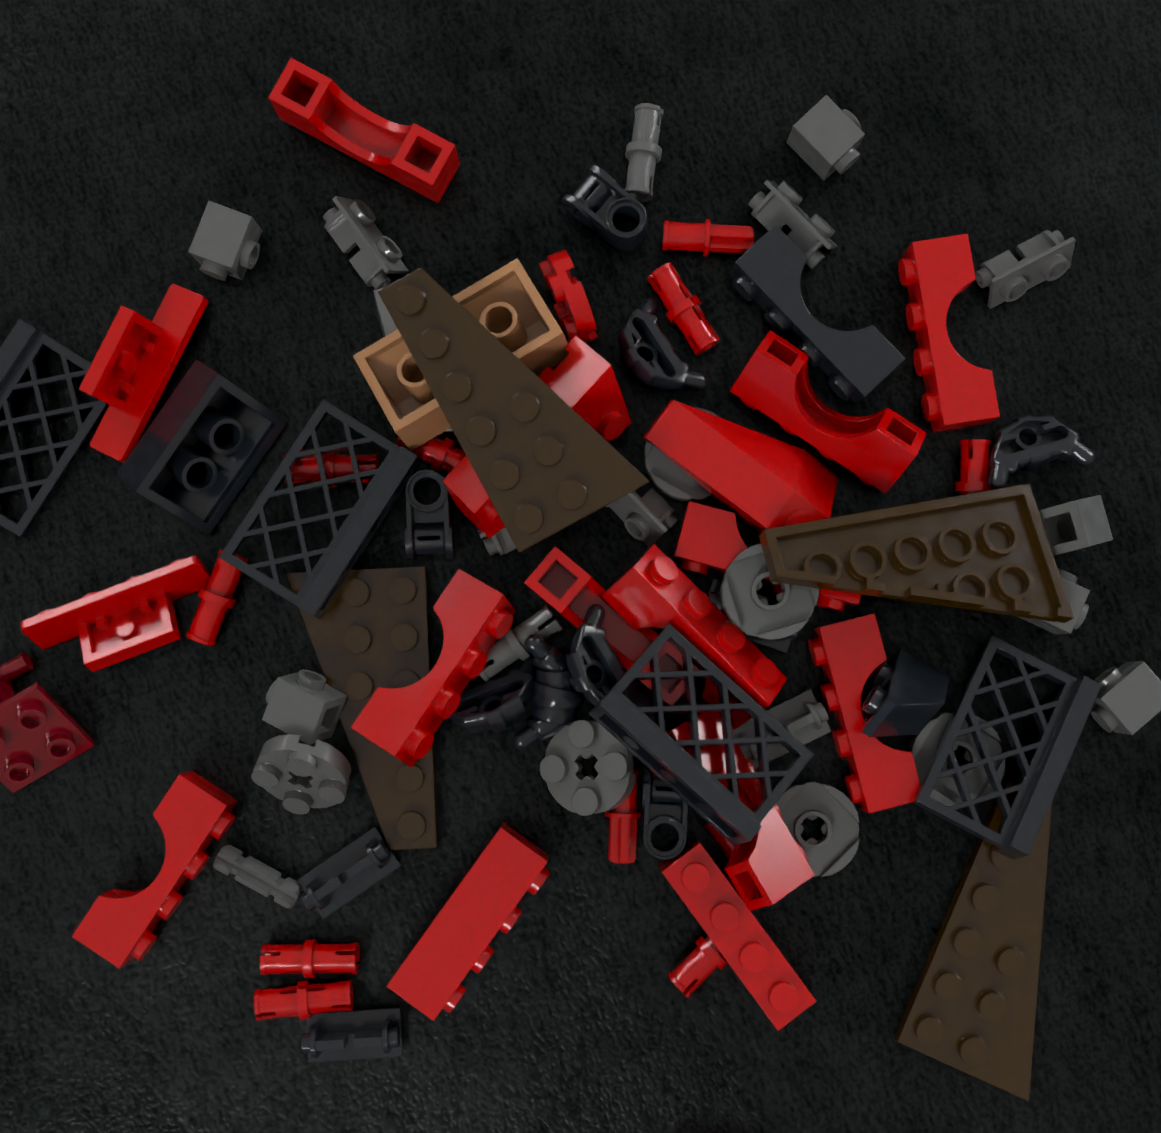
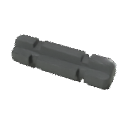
[213,845,303,908]

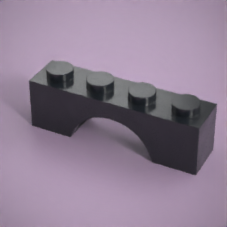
[730,224,906,405]

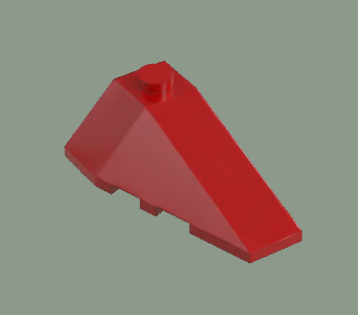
[643,400,838,534]

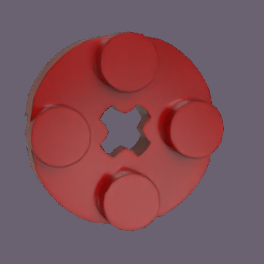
[538,249,598,343]

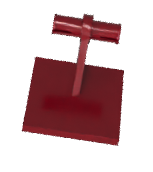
[0,652,94,793]

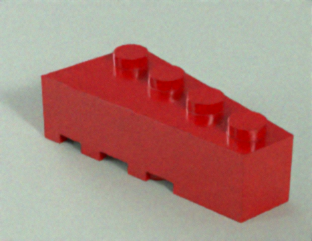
[442,336,632,539]

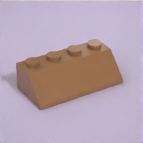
[353,258,569,451]

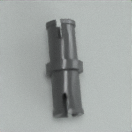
[624,103,664,202]
[479,604,563,682]

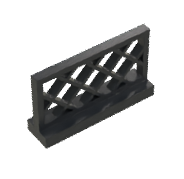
[0,319,109,537]
[219,399,420,620]
[588,623,814,846]
[913,635,1102,860]

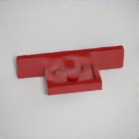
[79,284,208,463]
[20,556,211,672]

